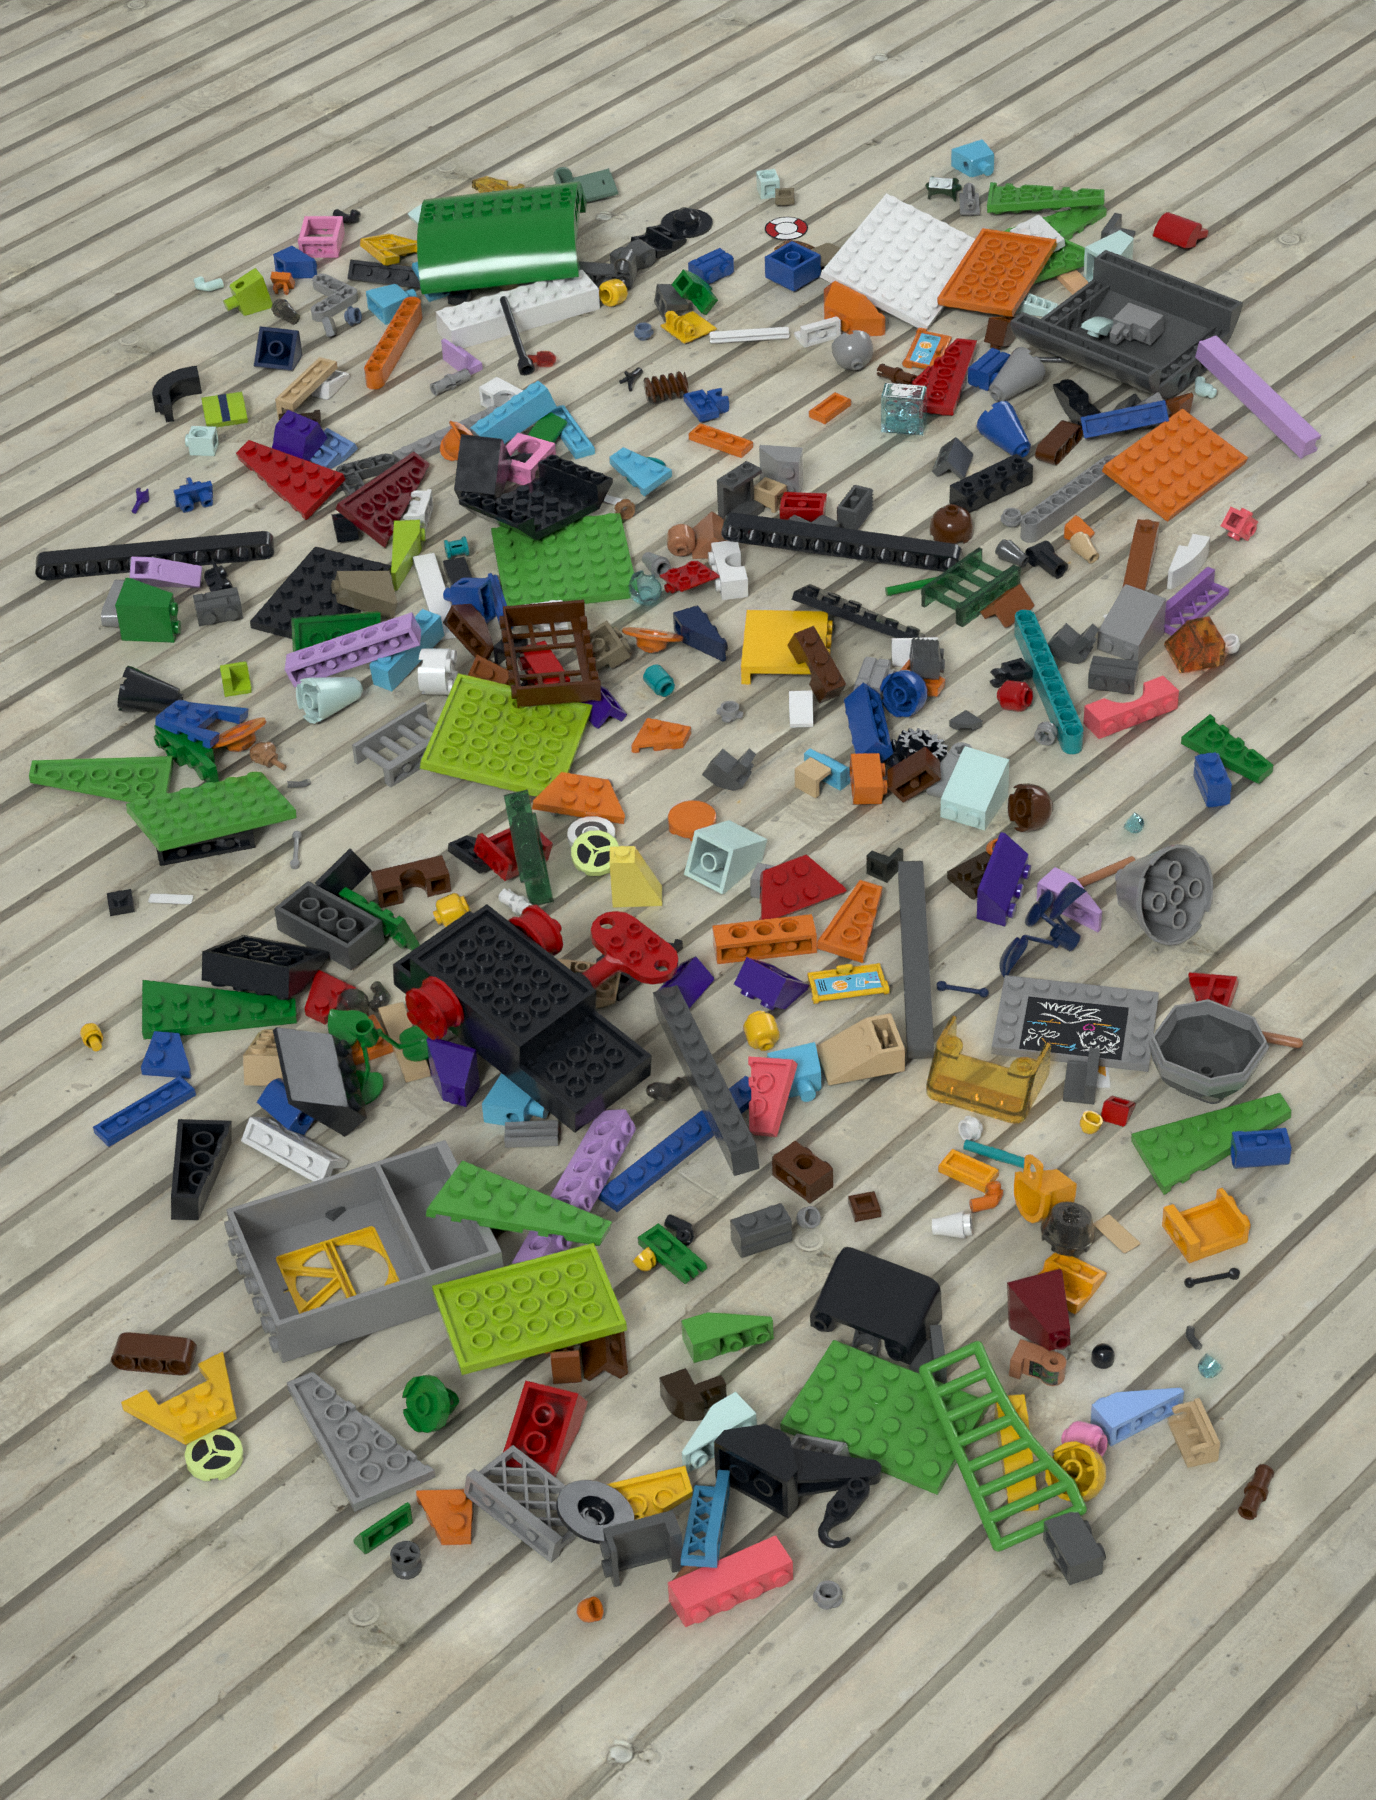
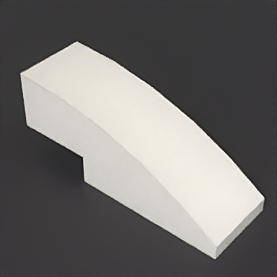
[1167,534,1210,590]

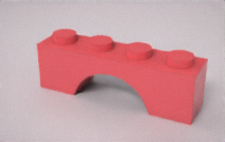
[1083,676,1179,739]

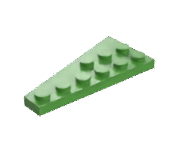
[987,182,1105,214]
[1004,205,1107,240]
[1034,238,1085,284]
[29,756,174,803]
[1131,1093,1291,1195]
[425,1160,612,1246]

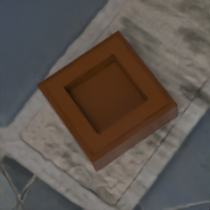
[848,1191,881,1222]

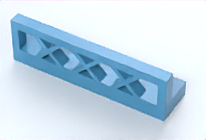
[681,1470,730,1568]

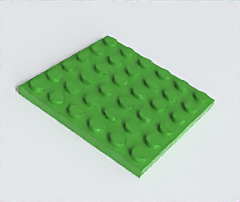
[491,513,638,606]

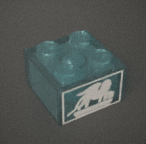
[881,383,927,436]

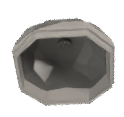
[1148,999,1269,1104]

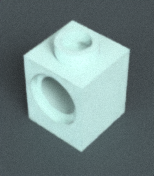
[756,169,780,199]
[185,426,219,456]

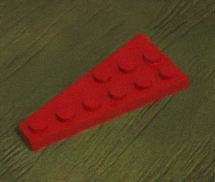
[892,338,977,416]

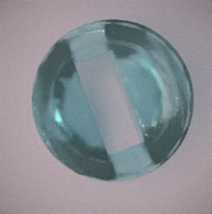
[1123,812,1144,833]
[1198,1353,1224,1378]

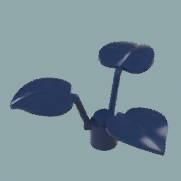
[999,882,1087,978]

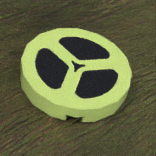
[571,830,619,876]
[184,1429,243,1481]

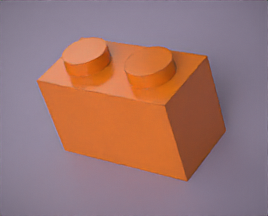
[849,753,887,804]

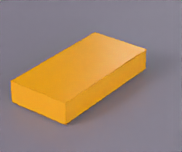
[938,1149,999,1193]

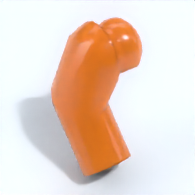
[969,1181,1003,1213]

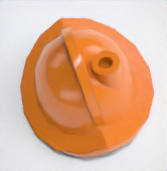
[440,421,473,461]

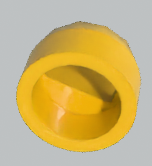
[1079,1111,1103,1135]
[632,1247,656,1271]

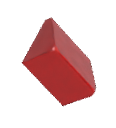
[1101,1095,1136,1127]

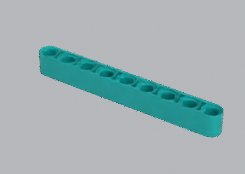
[1014,610,1084,754]

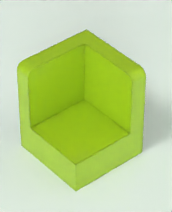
[220,661,252,697]

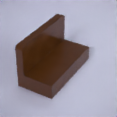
[581,1331,628,1381]

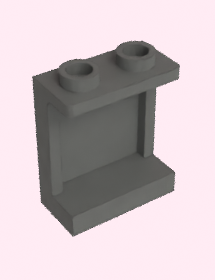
[717,461,764,519]
[600,1510,683,1587]

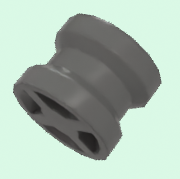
[390,1541,422,1580]

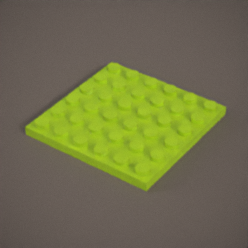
[420,673,593,797]

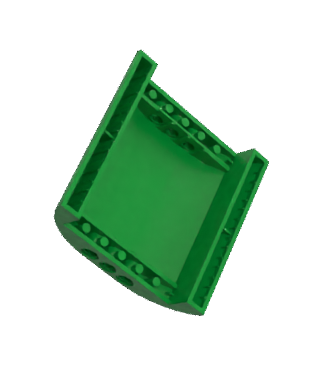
[417,181,587,294]

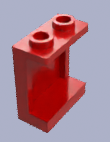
[473,813,553,881]

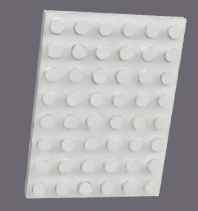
[820,193,975,330]

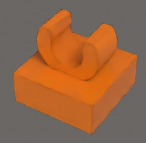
[270,272,295,295]

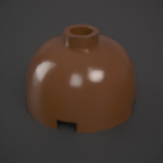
[930,504,974,544]
[1007,783,1053,832]

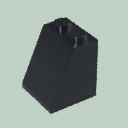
[454,434,512,500]

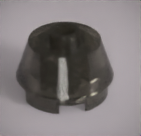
[1040,1202,1095,1256]

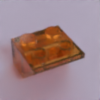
[1164,616,1226,673]

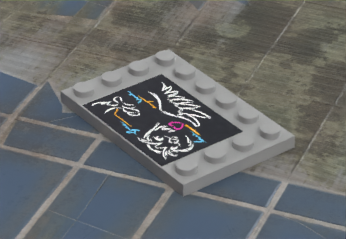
[991,975,1159,1072]

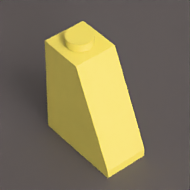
[610,846,662,908]

